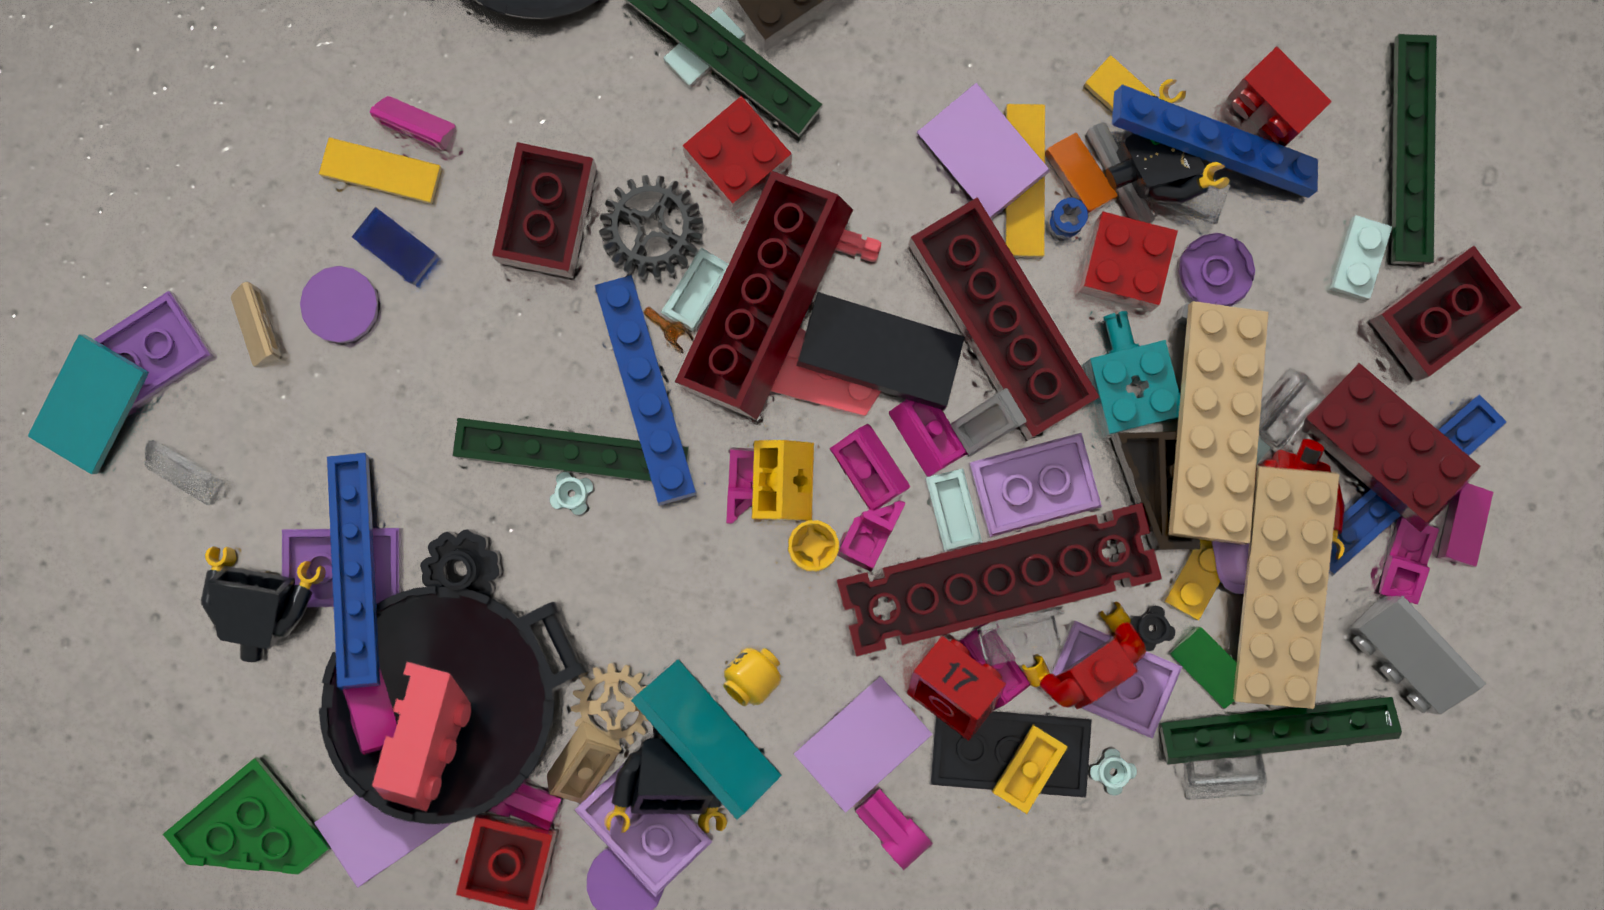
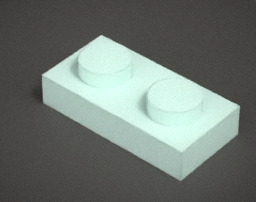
[1330,215,1392,301]

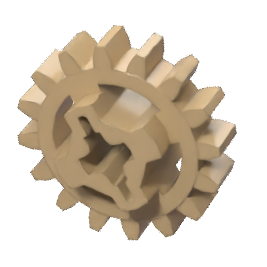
[571,663,648,745]

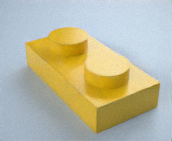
[1162,539,1220,621]
[992,725,1068,814]

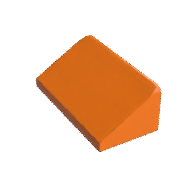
[1045,132,1118,215]

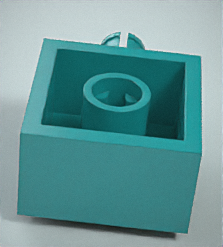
[1084,311,1180,437]

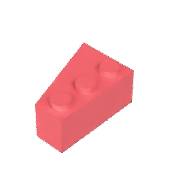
[372,662,471,811]

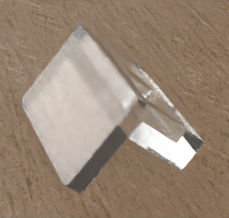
[977,606,1065,666]

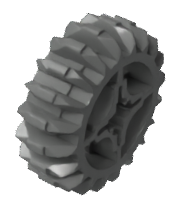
[599,175,703,279]

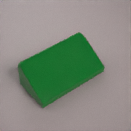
[1169,626,1237,709]

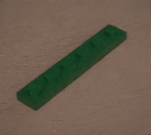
[625,0,823,137]
[1391,34,1437,265]
[452,418,689,482]
[1160,697,1402,765]

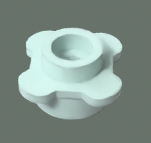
[550,472,593,515]
[1090,748,1137,796]

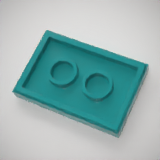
[28,334,149,474]

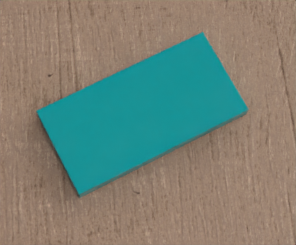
[631,660,782,820]

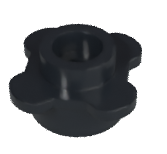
[1130,606,1175,651]

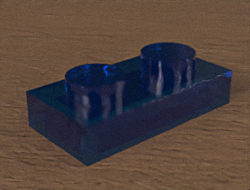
[352,207,438,286]

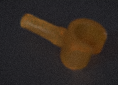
[644,306,693,351]

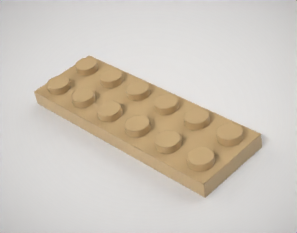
[1168,301,1269,545]
[1233,466,1339,709]

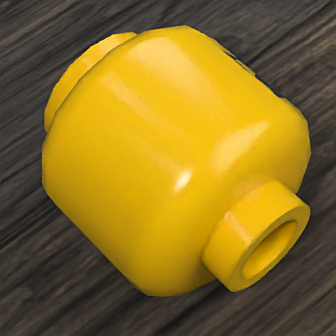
[723,648,781,706]

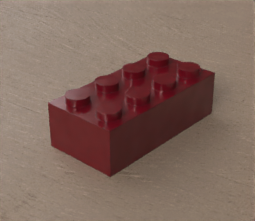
[1302,363,1481,532]

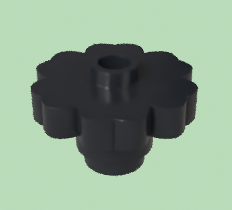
[420,529,502,596]

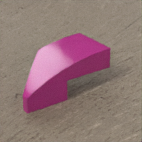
[726,447,754,523]
[837,500,905,572]

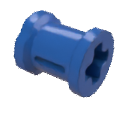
[1049,198,1088,238]

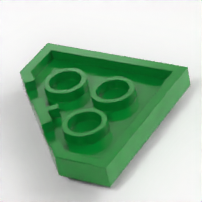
[163,757,331,875]

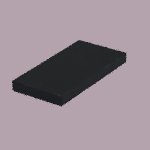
[796,292,965,410]
[930,711,1092,798]

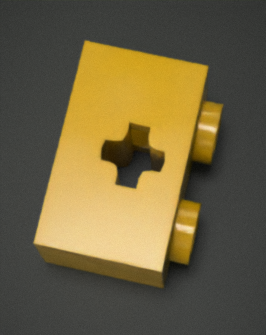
[752,440,814,521]

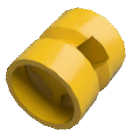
[788,520,839,572]

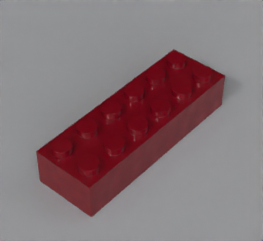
[675,171,853,420]
[908,197,1100,440]

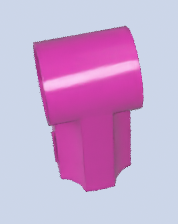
[489,783,562,830]
[855,788,933,870]

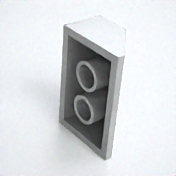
[1349,596,1486,715]

